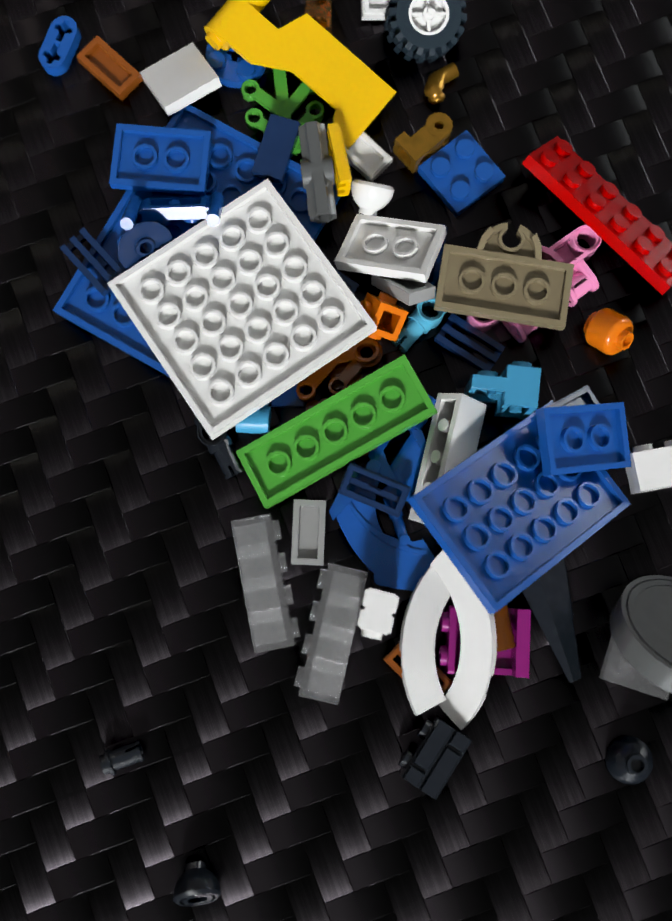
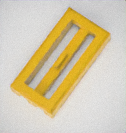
[327,122,352,197]

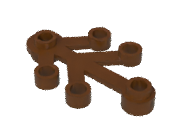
[296,337,383,402]

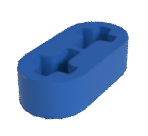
[38,16,81,76]

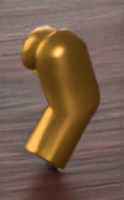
[424,62,459,105]

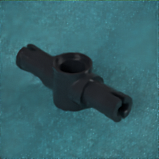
[193,412,244,480]

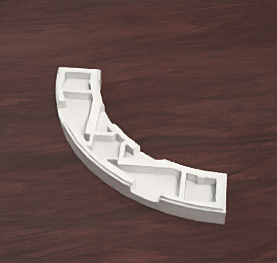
[430,550,497,730]
[399,566,450,716]

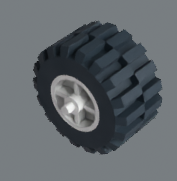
[384,0,467,63]

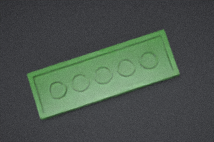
[236,354,438,509]

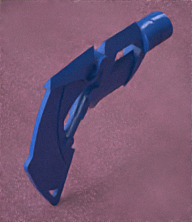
[329,394,436,591]

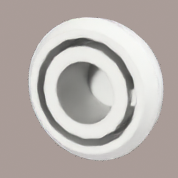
[351,179,395,216]

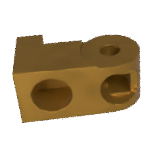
[393,112,453,174]

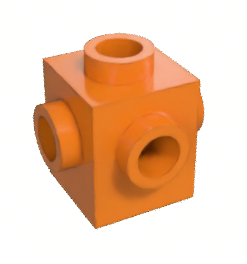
[360,291,409,342]

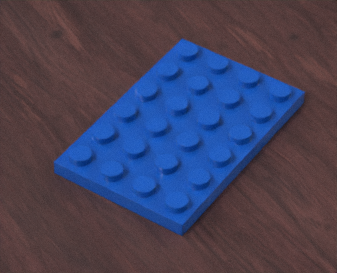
[408,400,631,615]

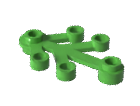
[241,69,324,159]

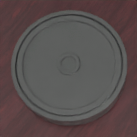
[610,575,672,693]

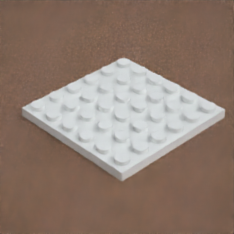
[107,178,377,440]

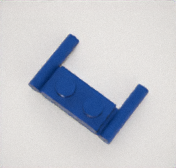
[120,192,224,230]

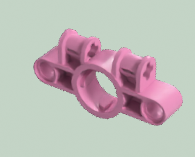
[466,225,602,343]

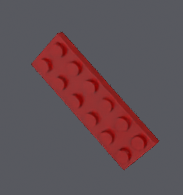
[522,136,672,295]

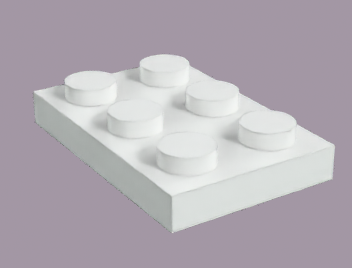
[334,214,447,283]

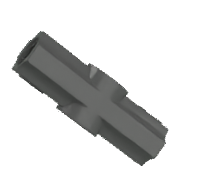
[298,121,337,224]

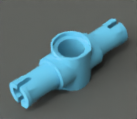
[391,289,446,353]

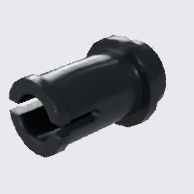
[99,740,145,776]

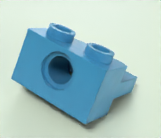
[464,361,541,419]

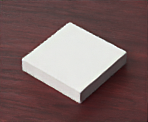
[140,42,222,117]

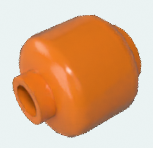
[584,308,634,355]

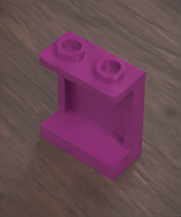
[439,605,531,678]

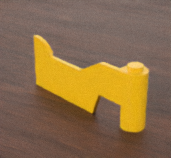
[204,0,396,150]

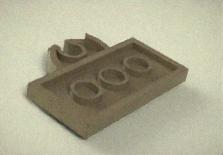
[433,222,574,331]

